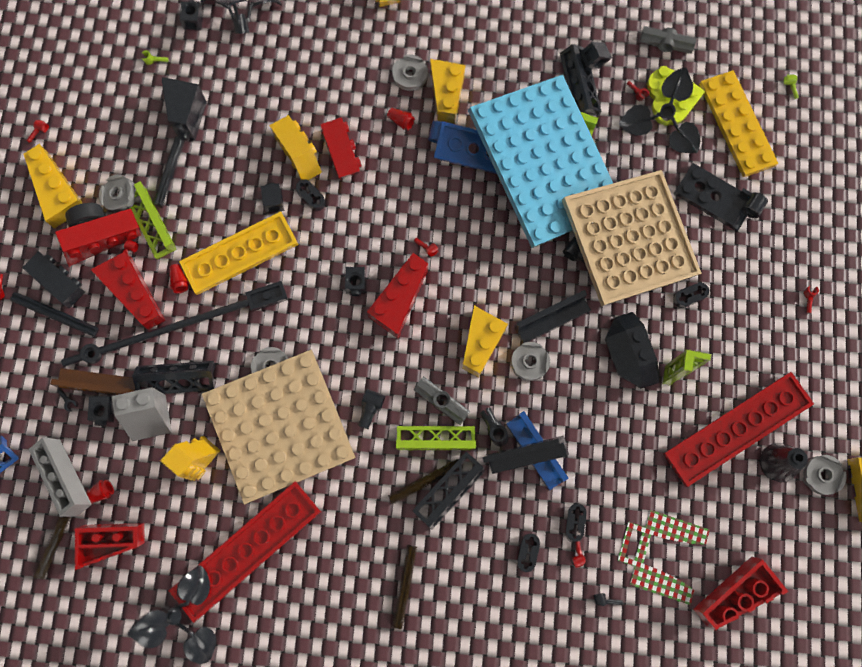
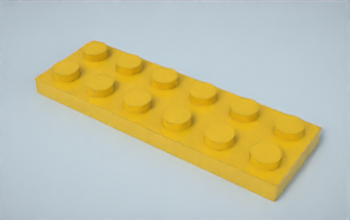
[699,70,778,178]
[179,211,298,295]

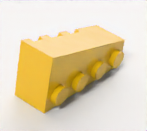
[23,144,83,229]

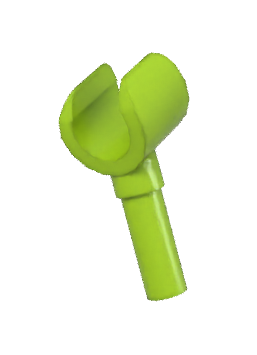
[141,50,169,65]
[783,74,799,99]

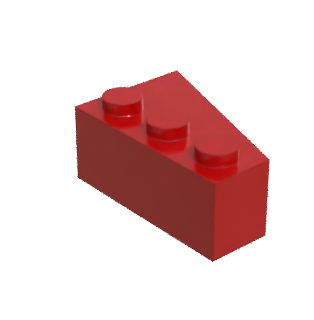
[320,117,362,179]
[75,523,145,570]

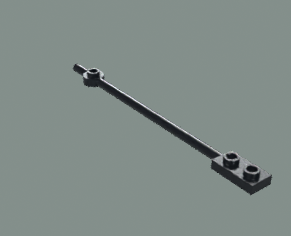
[61,281,288,367]

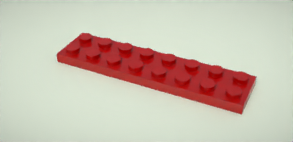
[663,372,814,487]
[169,481,321,623]

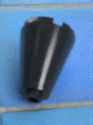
[759,443,808,482]

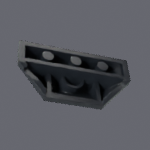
[605,312,660,389]

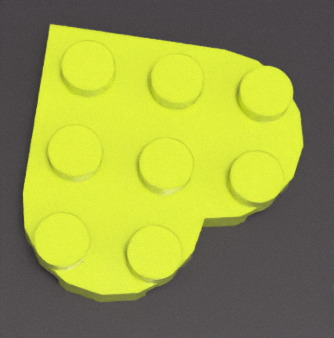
[647,66,705,126]

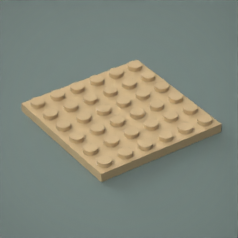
[562,170,702,306]
[202,349,356,504]

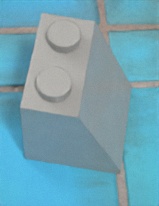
[112,388,172,441]

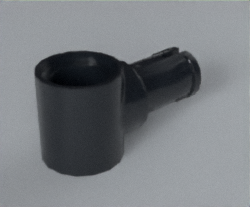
[562,236,586,265]
[358,389,385,430]
[480,408,509,447]

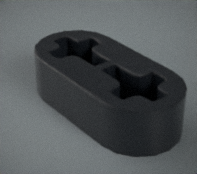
[296,179,325,211]
[673,283,710,308]
[565,503,587,543]
[517,534,540,572]

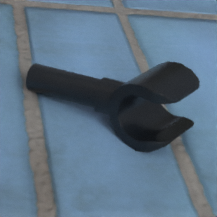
[57,388,79,412]
[594,593,623,606]

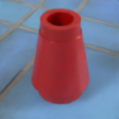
[387,108,415,130]
[169,264,189,293]
[86,480,114,504]

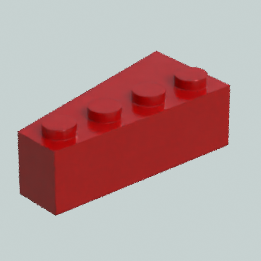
[55,208,141,267]
[90,251,166,330]
[367,253,428,339]
[693,556,789,630]

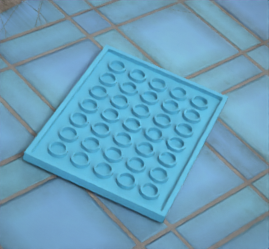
[468,75,613,248]

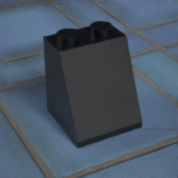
[161,77,207,141]

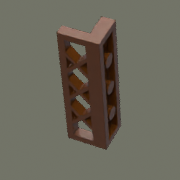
[50,368,136,396]

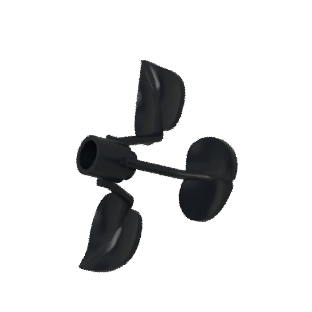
[200,0,282,34]
[619,67,701,153]
[127,565,216,664]

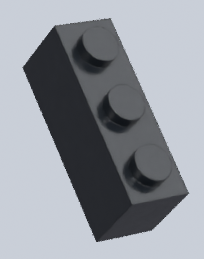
[22,251,85,309]

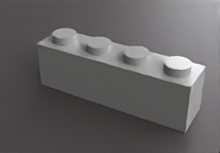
[29,437,92,516]

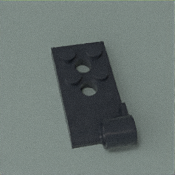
[673,163,768,232]

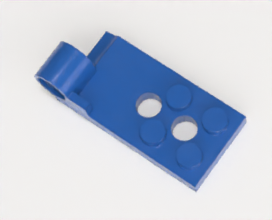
[428,121,497,174]

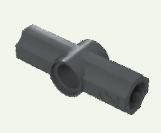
[640,26,696,54]
[413,376,470,425]

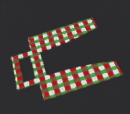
[618,510,710,605]

